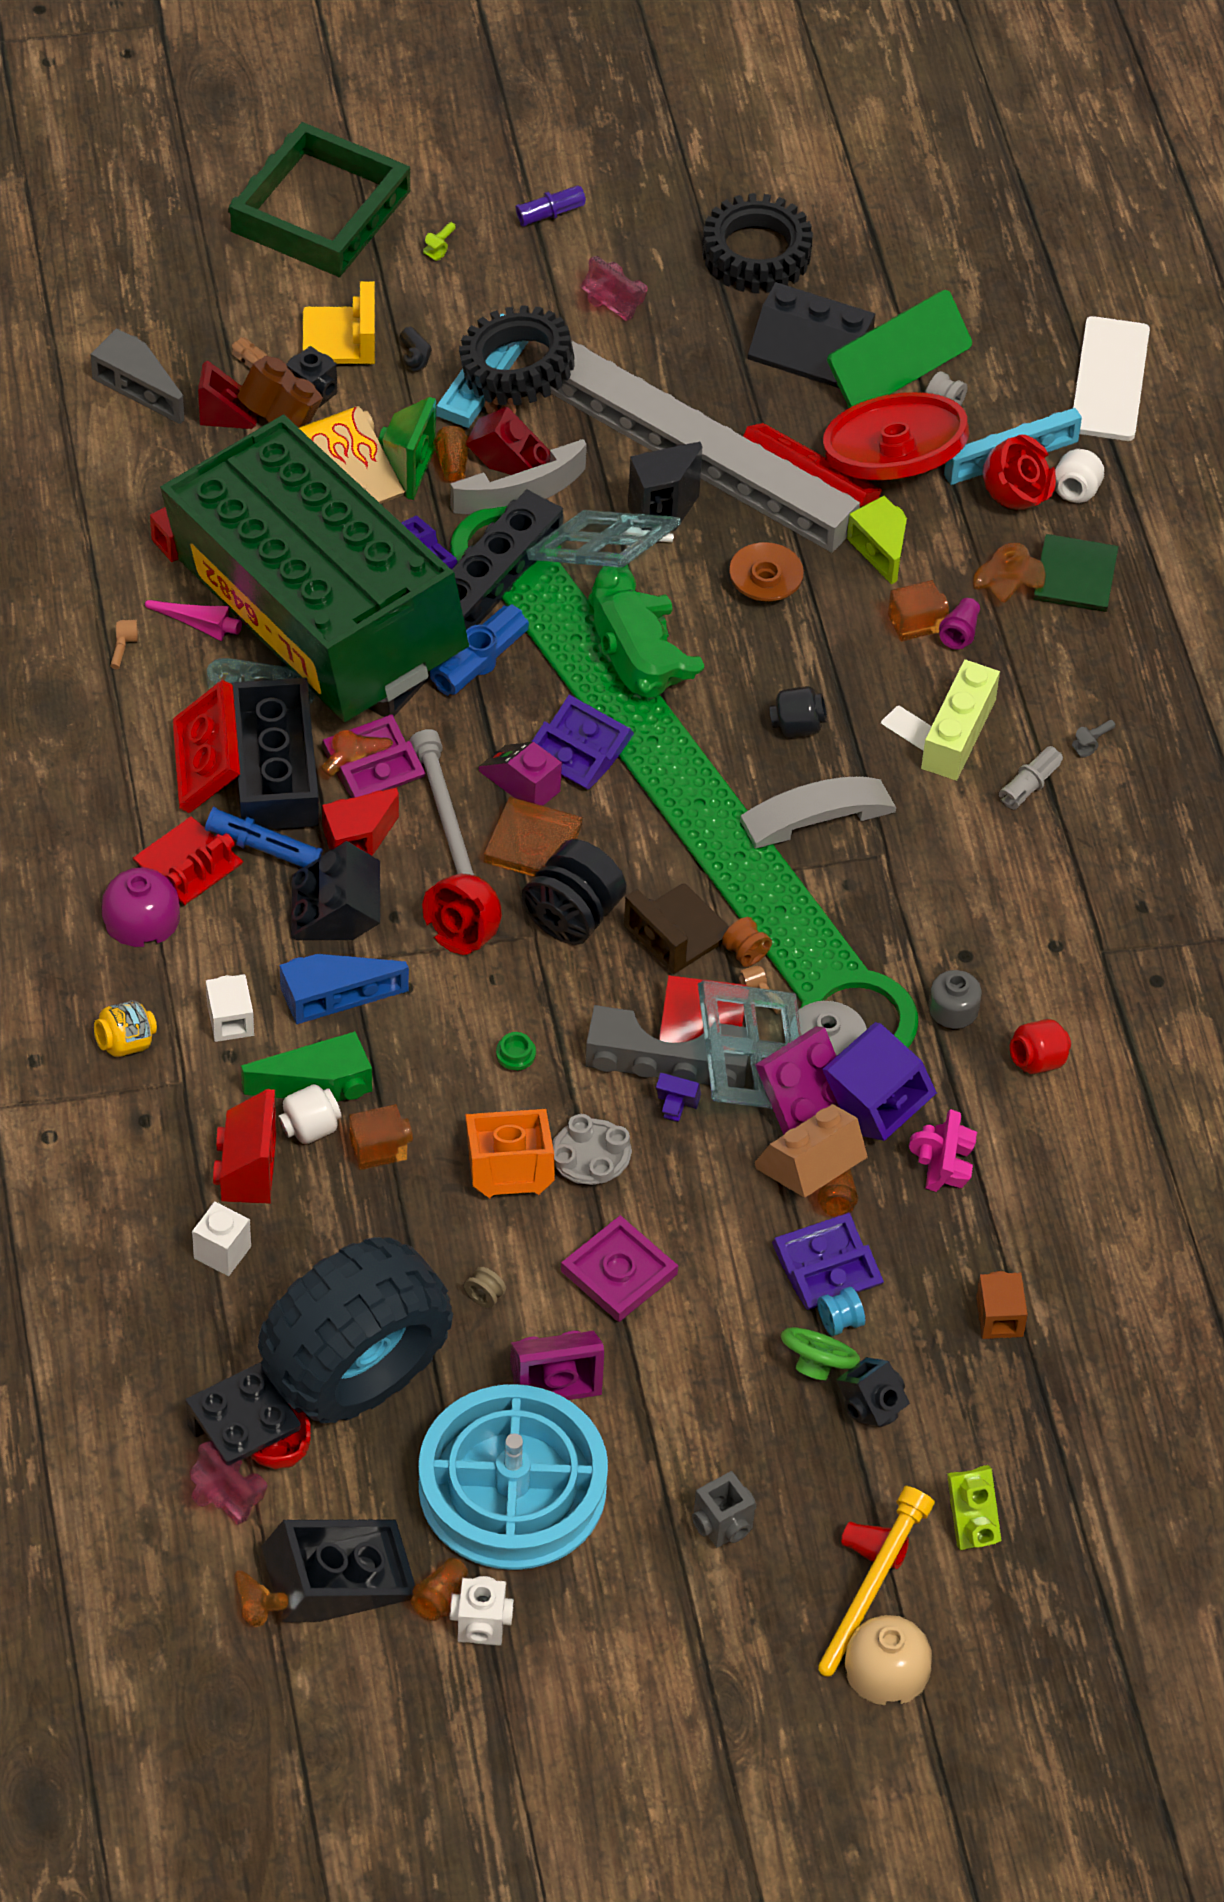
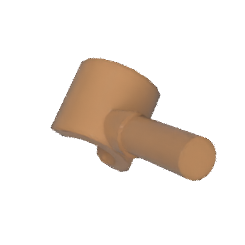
[110,620,138,669]
[739,966,784,1015]

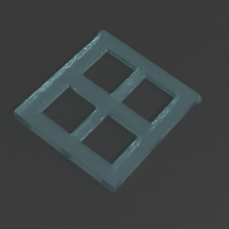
[527,510,681,568]
[698,980,802,1109]

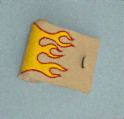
[299,406,405,504]

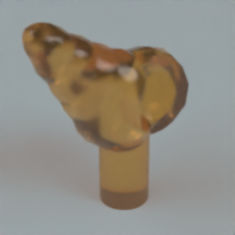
[321,730,393,777]
[235,1570,288,1627]

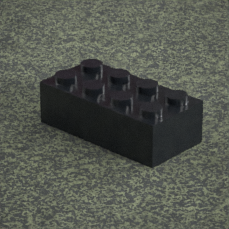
[230,678,319,829]

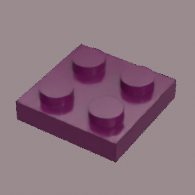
[755,1026,839,1135]
[561,1215,678,1322]

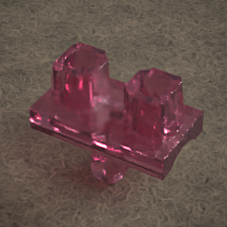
[580,256,648,321]
[190,1441,268,1525]

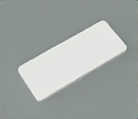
[1073,316,1150,441]

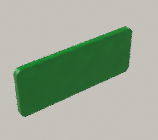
[827,290,972,408]

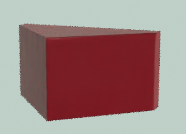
[198,360,258,429]

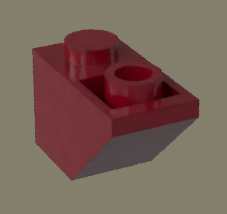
[465,406,550,475]

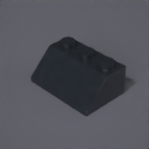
[748,282,876,389]

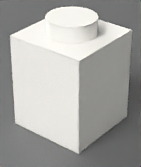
[206,974,254,1042]
[192,1202,251,1276]

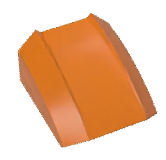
[465,1109,555,1199]

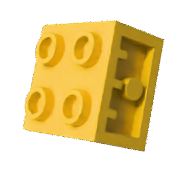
[303,282,375,364]

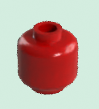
[1009,1019,1071,1075]

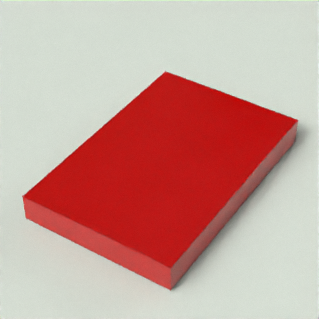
[173,679,240,813]

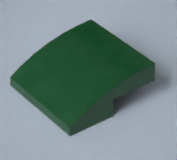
[1034,534,1119,612]

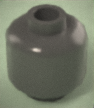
[928,970,982,1029]

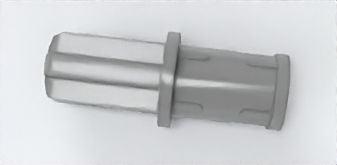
[999,746,1063,810]

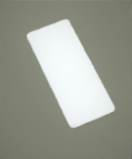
[881,706,932,751]

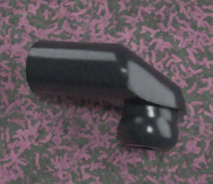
[399,327,432,371]

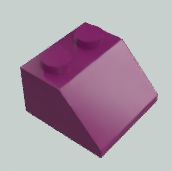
[510,1331,605,1400]

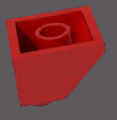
[213,1089,277,1204]

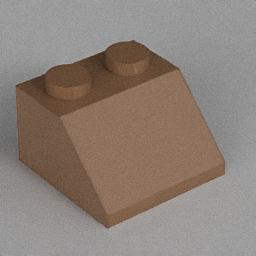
[754,1104,868,1198]

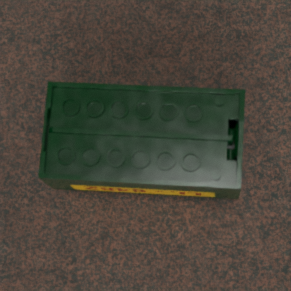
[160,414,469,722]

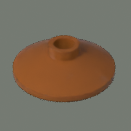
[729,542,804,601]

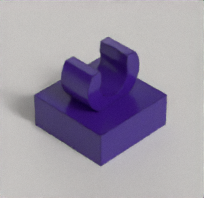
[656,1073,701,1122]

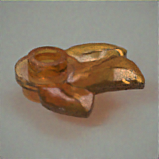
[973,543,1046,603]

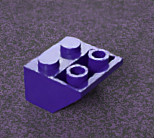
[822,1022,937,1141]

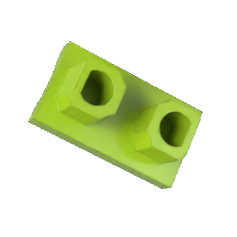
[947,1465,1001,1550]

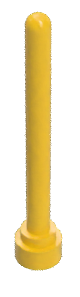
[818,1486,935,1677]

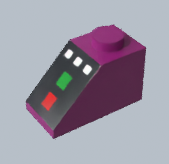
[479,742,562,813]

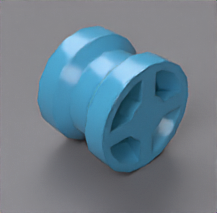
[817,1287,865,1337]

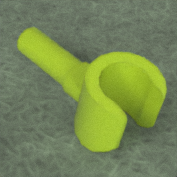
[423,222,456,261]

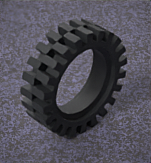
[702,193,813,294]
[459,306,575,405]

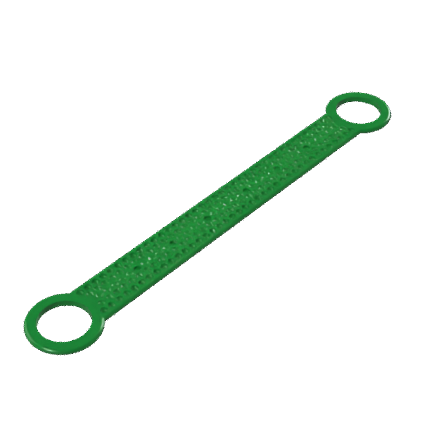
[450,506,918,1048]

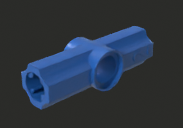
[430,604,529,696]

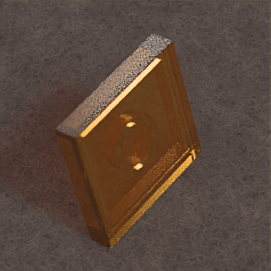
[484,797,583,876]

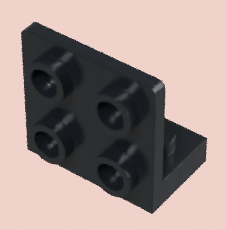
[186,1362,301,1466]

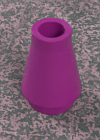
[939,598,980,649]

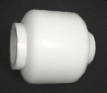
[1055,449,1104,503]
[278,1084,342,1145]

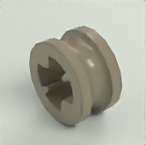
[464,1267,506,1308]

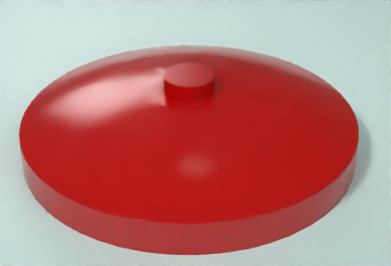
[823,392,969,480]

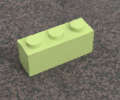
[921,660,1000,781]

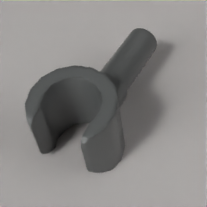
[1072,720,1115,757]

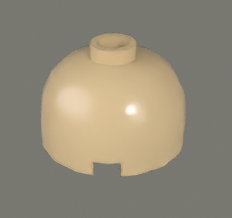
[845,1615,932,1705]

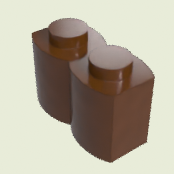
[237,355,323,428]

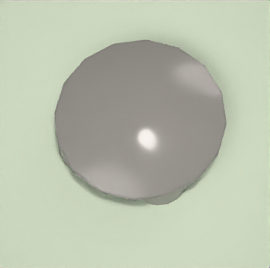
[553,1114,632,1185]

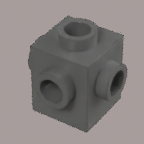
[692,1471,756,1548]

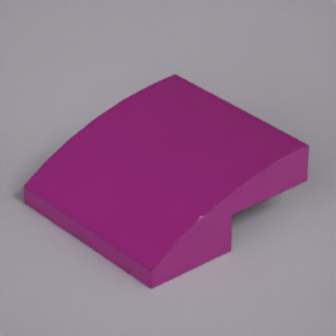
[321,715,426,798]

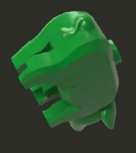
[588,560,705,698]

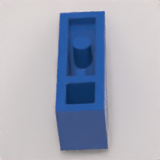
[280,954,409,1025]

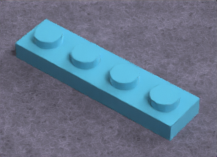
[436,313,529,428]
[944,408,1082,485]

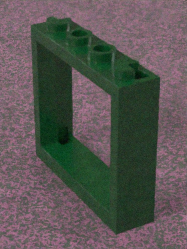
[228,122,410,278]

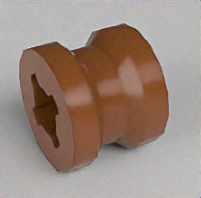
[722,917,772,967]

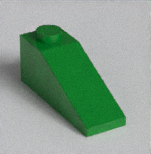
[241,1031,372,1102]

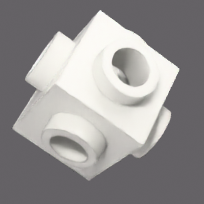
[450,1576,514,1645]

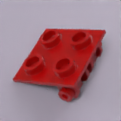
[133,816,243,905]

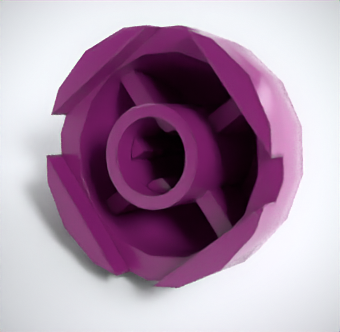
[102,867,180,947]

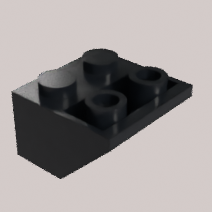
[628,441,703,533]
[291,841,380,940]

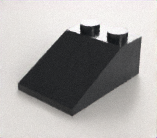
[261,1519,418,1622]

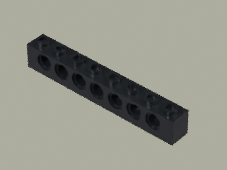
[368,489,563,717]

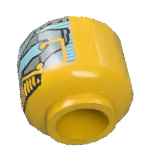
[94,1001,157,1057]

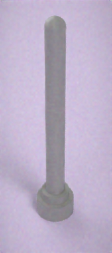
[409,729,474,875]

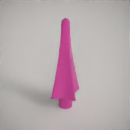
[145,600,242,642]

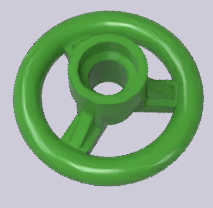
[781,1327,860,1380]

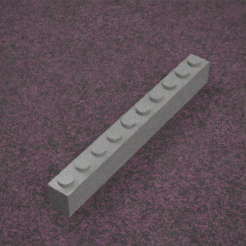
[550,340,860,553]

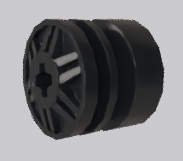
[522,839,627,945]

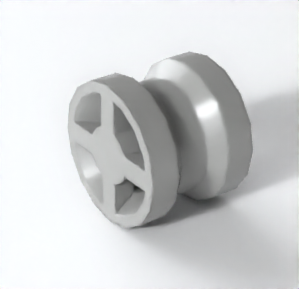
[925,371,968,406]

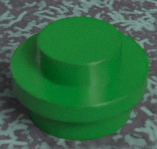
[496,1032,536,1070]

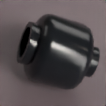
[770,686,827,739]

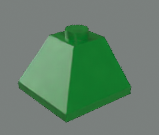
[379,397,436,500]

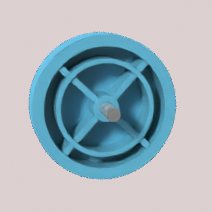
[419,1384,608,1570]

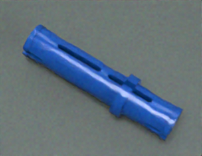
[205,807,323,868]

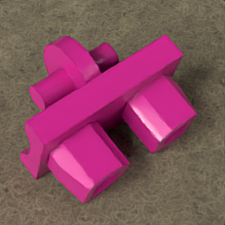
[909,1109,977,1192]

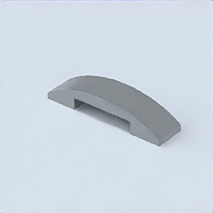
[450,439,587,515]
[740,777,896,849]

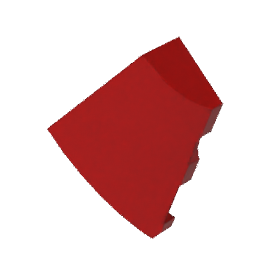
[659,975,747,1043]

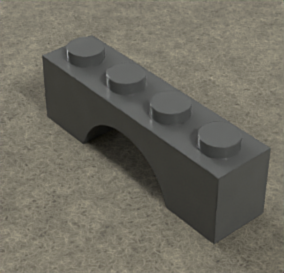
[585,1005,753,1090]

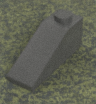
[90,328,184,424]

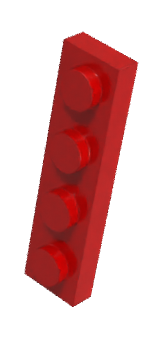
[743,423,882,508]

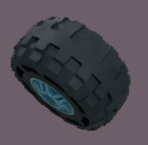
[258,1237,453,1423]

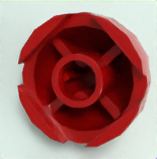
[983,434,1056,510]
[422,873,502,955]

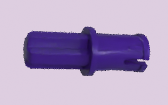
[515,186,586,227]

